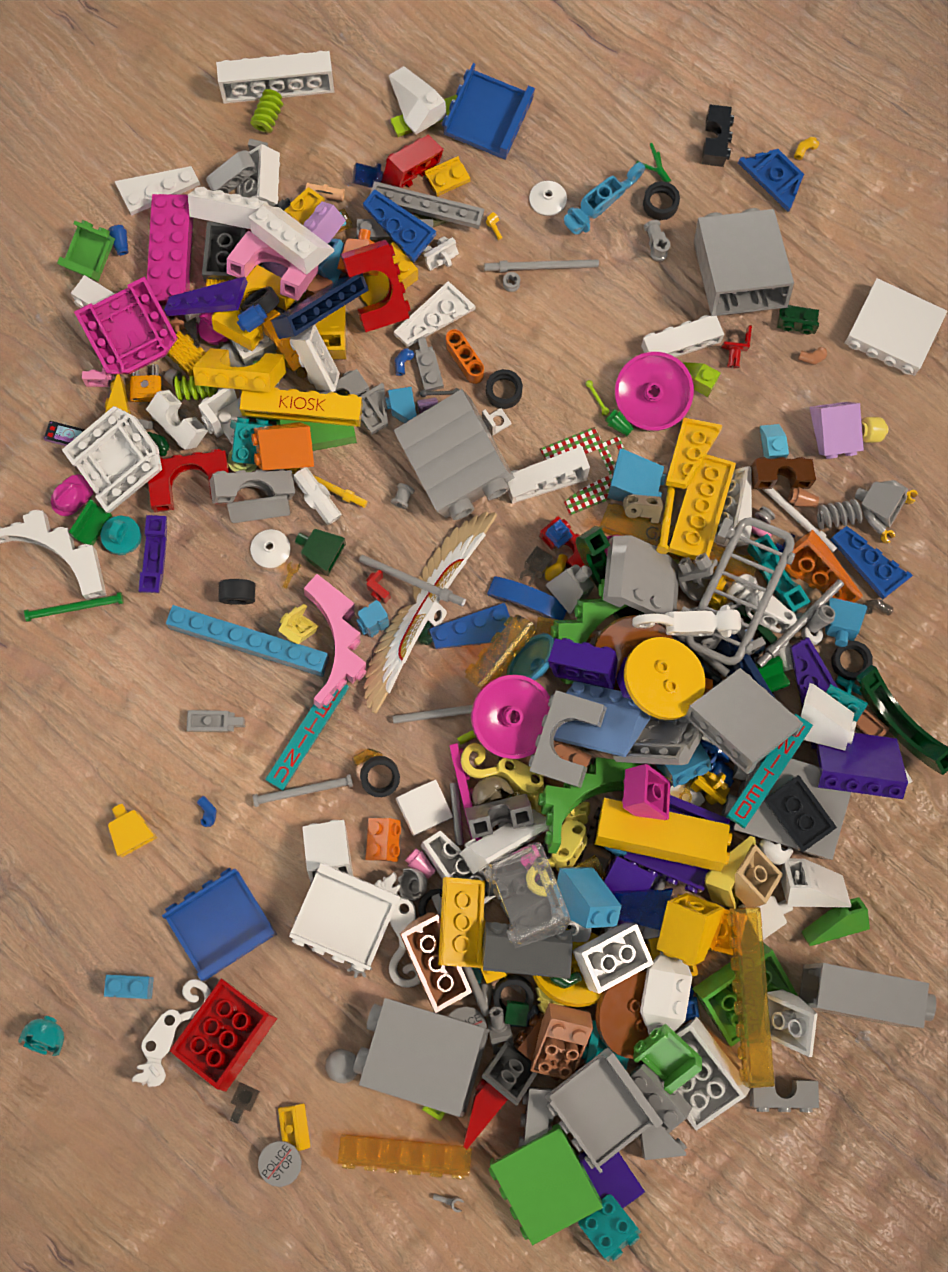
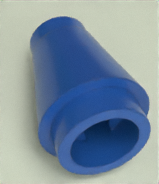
[108,225,129,256]

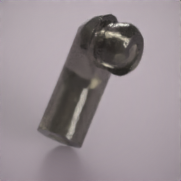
[863,599,894,616]

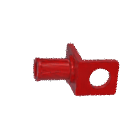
[721,325,752,368]

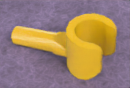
[486,212,502,240]

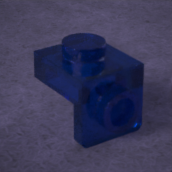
[352,163,383,188]

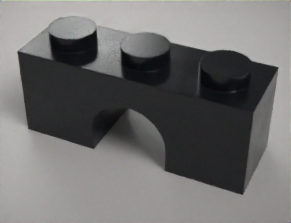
[701,104,734,167]

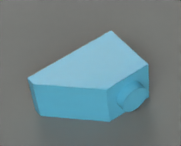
[759,424,789,459]

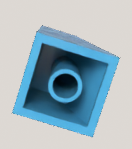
[607,448,666,502]
[654,742,711,787]
[551,867,621,928]

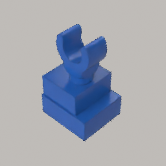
[545,519,573,549]

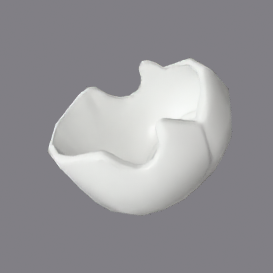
[758,839,793,865]

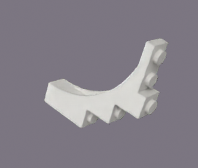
[0,510,107,600]

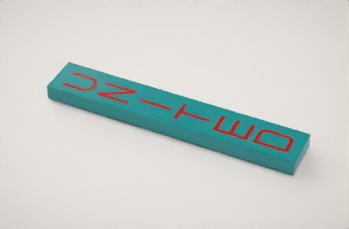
[265,684,350,791]
[726,713,813,829]

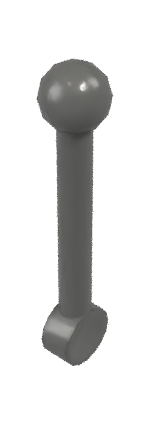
[420,388,460,397]

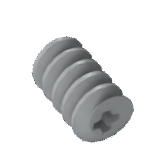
[817,499,863,530]

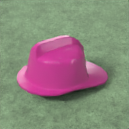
[51,474,94,516]

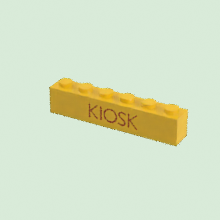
[240,387,363,427]

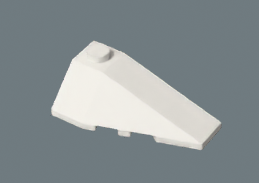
[713,466,752,547]

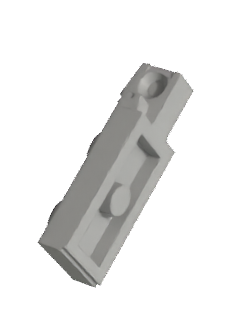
[415,337,444,391]
[186,710,245,733]

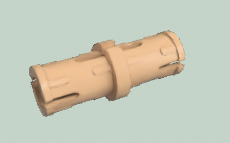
[306,183,345,202]

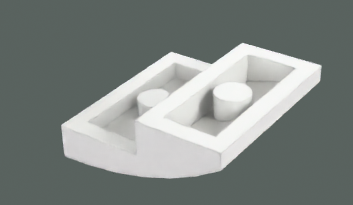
[396,780,453,836]

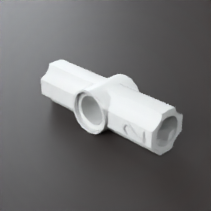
[293,467,342,525]

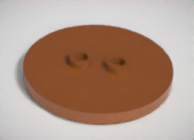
[594,615,673,691]
[596,970,649,1059]

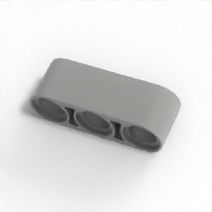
[206,150,256,194]

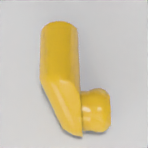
[794,137,819,160]
[544,554,568,581]

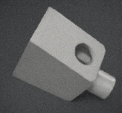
[546,565,594,614]

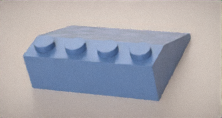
[554,681,652,757]

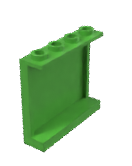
[488,1123,603,1246]

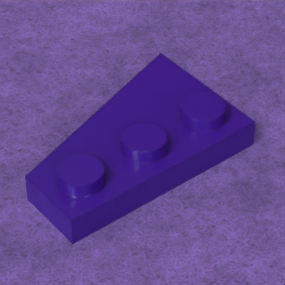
[789,637,838,709]

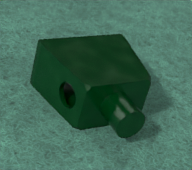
[295,529,346,576]

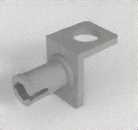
[486,1007,514,1054]

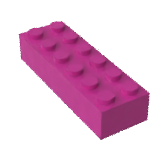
[147,194,194,310]

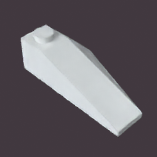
[389,66,446,135]

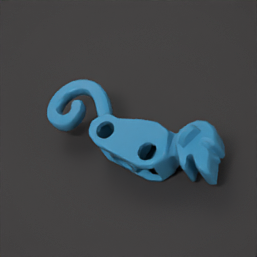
[564,162,645,235]

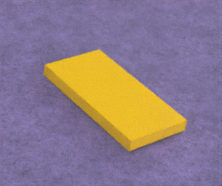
[438,877,485,968]

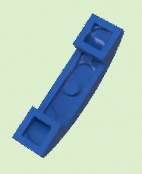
[487,576,567,621]

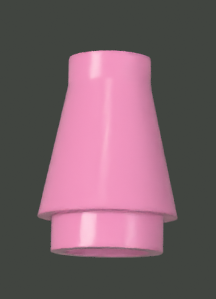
[405,848,436,879]

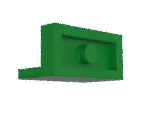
[69,499,113,545]
[755,656,790,692]

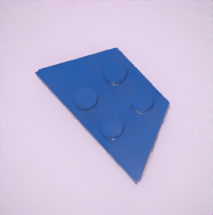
[738,149,804,212]

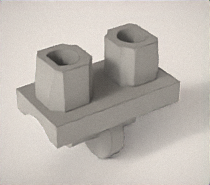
[678,553,718,587]

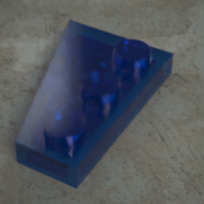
[611,888,673,931]

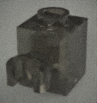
[519,546,553,586]

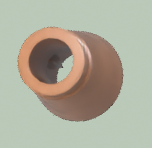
[788,487,819,508]

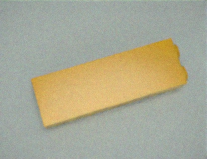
[595,798,732,872]

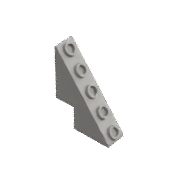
[640,1121,687,1160]

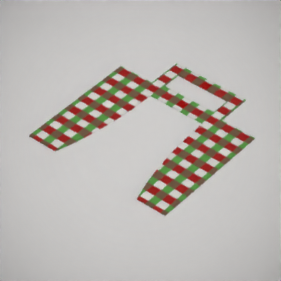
[540,427,625,515]

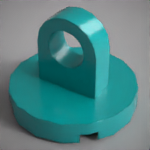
[100,515,142,556]

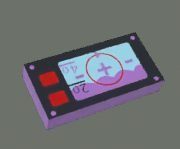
[44,421,85,446]

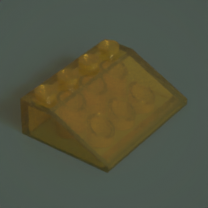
[465,614,536,690]

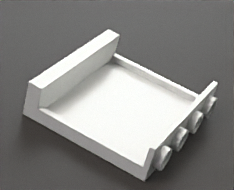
[845,278,947,376]
[289,863,400,972]

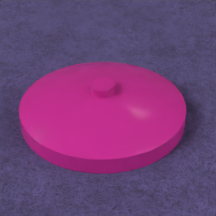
[615,352,694,431]
[471,675,550,759]

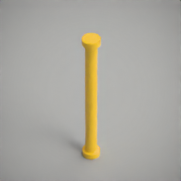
[656,472,675,554]

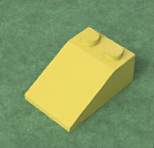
[705,836,757,909]

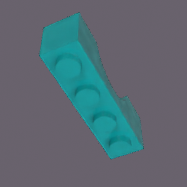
[746,534,811,614]

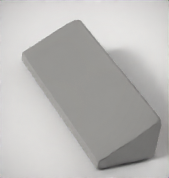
[227,495,290,523]

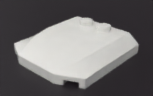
[62,406,162,513]

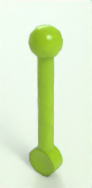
[585,380,610,416]

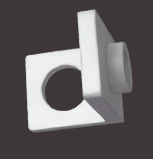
[482,408,511,436]

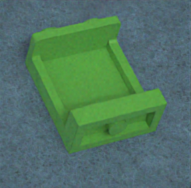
[57,220,115,281]
[633,1024,702,1094]

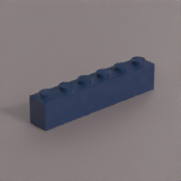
[271,273,369,339]

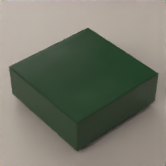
[504,1000,529,1026]

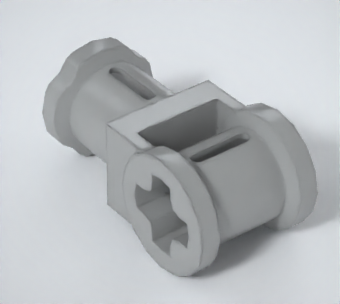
[644,220,670,261]

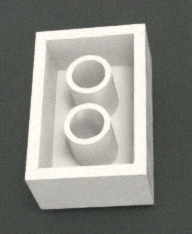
[572,922,654,993]

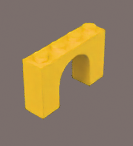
[211,265,295,351]
[193,348,286,392]

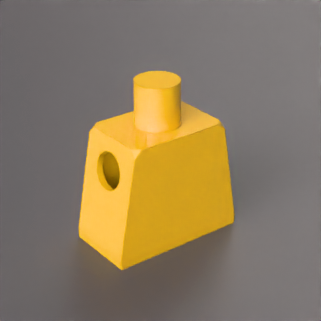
[108,804,157,858]

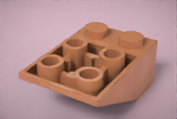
[530,1003,593,1080]

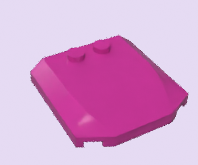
[74,276,178,374]

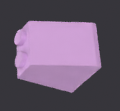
[810,401,864,459]

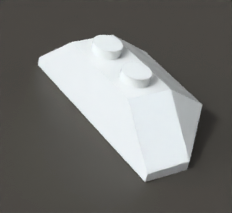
[640,951,692,1035]

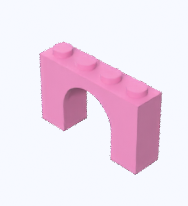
[227,231,318,301]

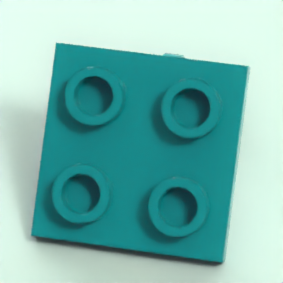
[825,675,868,722]

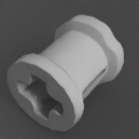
[391,483,415,509]

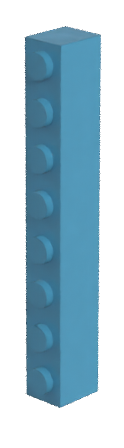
[166,605,329,677]

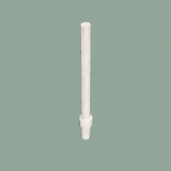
[763,488,837,553]

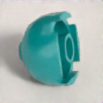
[18,1016,64,1056]

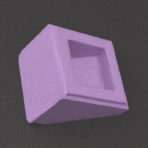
[417,397,438,414]

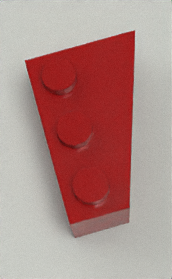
[381,134,444,188]

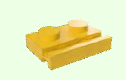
[425,156,470,197]

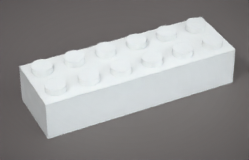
[216,51,335,104]

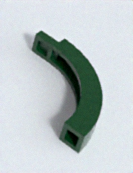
[856,665,948,775]

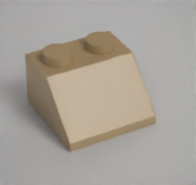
[735,844,783,909]

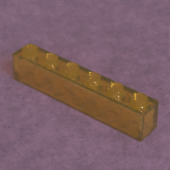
[337,1134,472,1180]

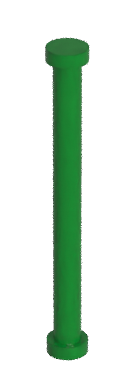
[24,592,124,622]

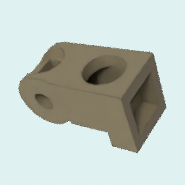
[623,494,663,523]

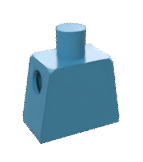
[825,598,867,647]

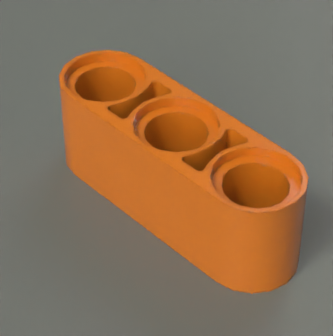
[446,329,484,384]

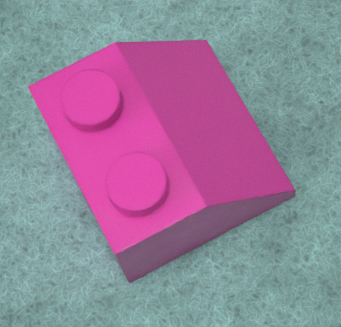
[622,764,671,820]

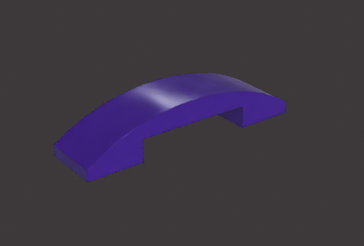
[138,515,167,593]

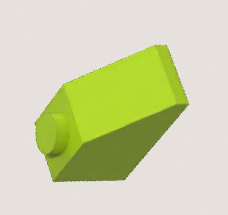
[683,362,721,397]

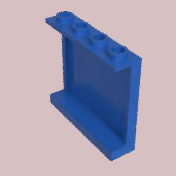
[442,63,535,160]
[162,868,277,981]

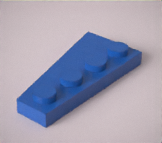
[363,189,436,263]

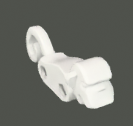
[726,574,823,645]
[632,605,741,638]
[374,872,420,988]
[132,979,211,1087]

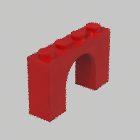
[341,240,411,332]
[148,449,234,513]

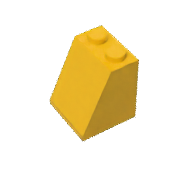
[656,893,725,966]

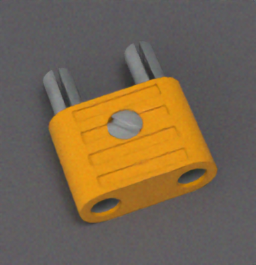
[130,364,161,402]

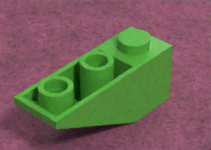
[802,897,870,946]

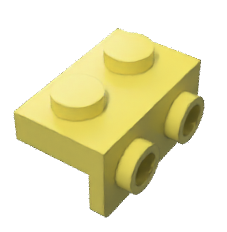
[278,604,319,644]

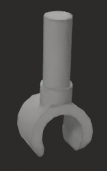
[433,1194,464,1212]

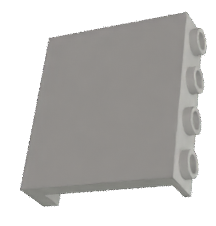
[685,668,803,775]
[545,1047,663,1173]

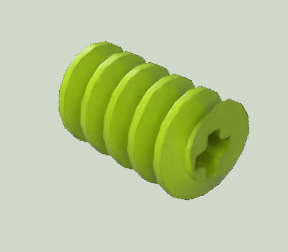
[250,89,284,133]
[175,375,217,400]

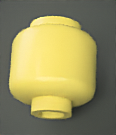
[861,417,888,443]

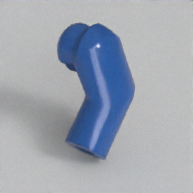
[197,796,217,827]

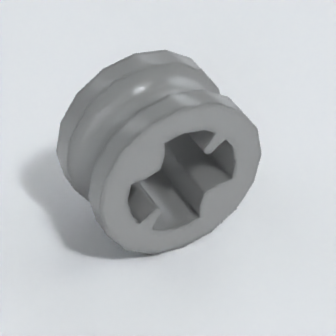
[503,272,520,292]
[755,506,775,524]

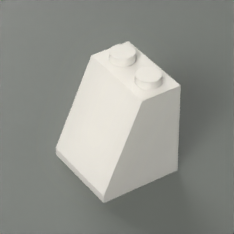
[801,683,857,751]
[303,820,353,884]

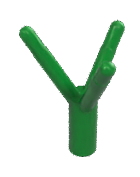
[636,143,672,183]

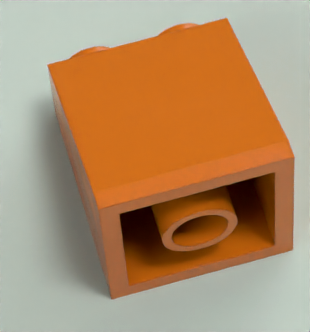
[251,422,314,470]

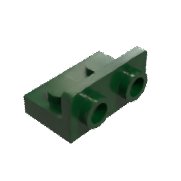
[777,305,819,335]

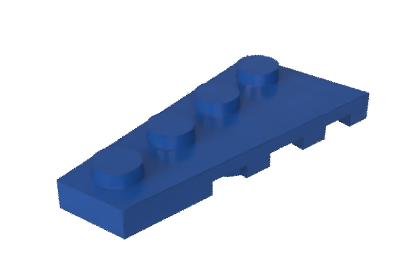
[830,526,913,600]
[429,603,519,649]

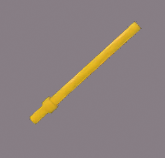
[285,468,368,508]

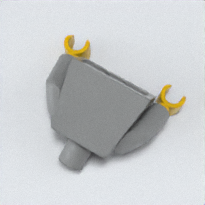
[855,480,918,544]

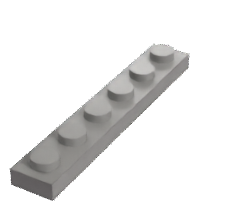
[370,181,484,229]

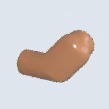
[798,347,827,365]

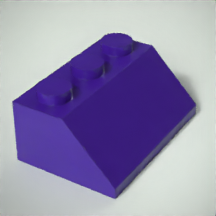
[548,638,618,690]

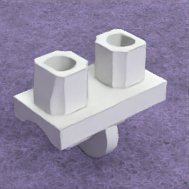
[423,236,459,271]

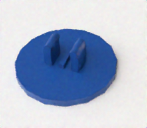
[700,739,730,763]

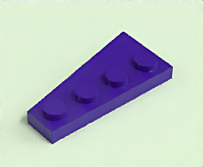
[164,276,248,316]

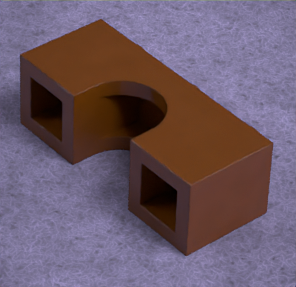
[751,457,816,489]

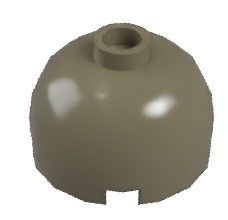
[472,776,515,806]

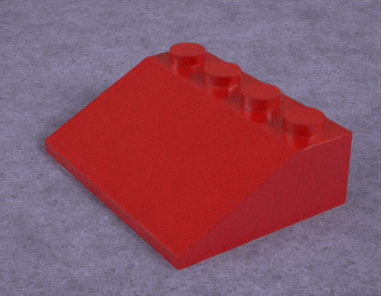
[170,978,278,1092]

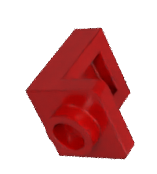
[366,570,391,604]

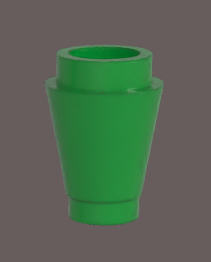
[605,409,634,437]

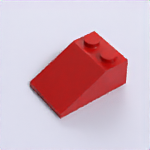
[463,1078,508,1150]

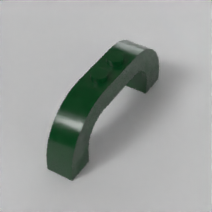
[576,526,646,620]

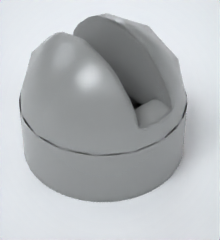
[165,369,182,386]

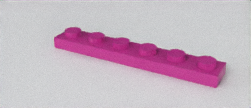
[449,743,482,841]

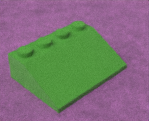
[692,941,798,1047]

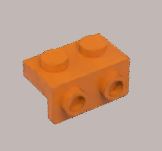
[365,818,401,862]

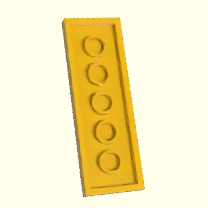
[669,454,736,560]

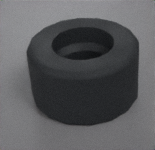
[218,579,256,605]

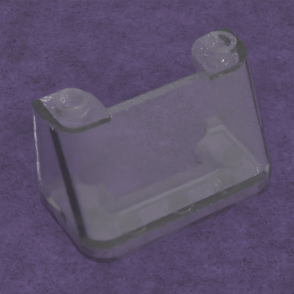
[484,842,570,948]

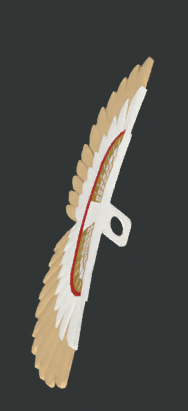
[364,512,497,714]

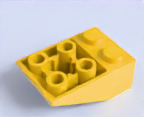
[315,305,346,359]

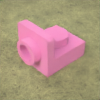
[82,367,114,387]

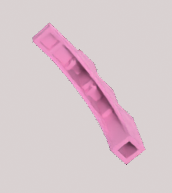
[304,574,367,709]

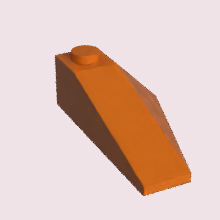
[785,530,863,603]

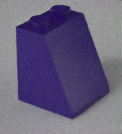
[602,856,656,926]

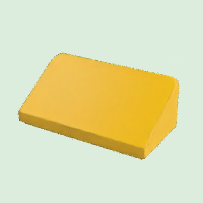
[278,1103,310,1151]

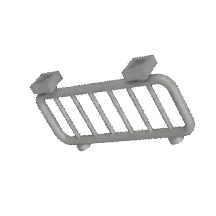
[681,517,796,665]

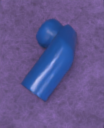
[395,348,414,376]

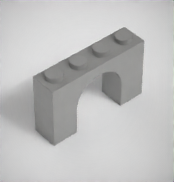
[529,690,607,788]

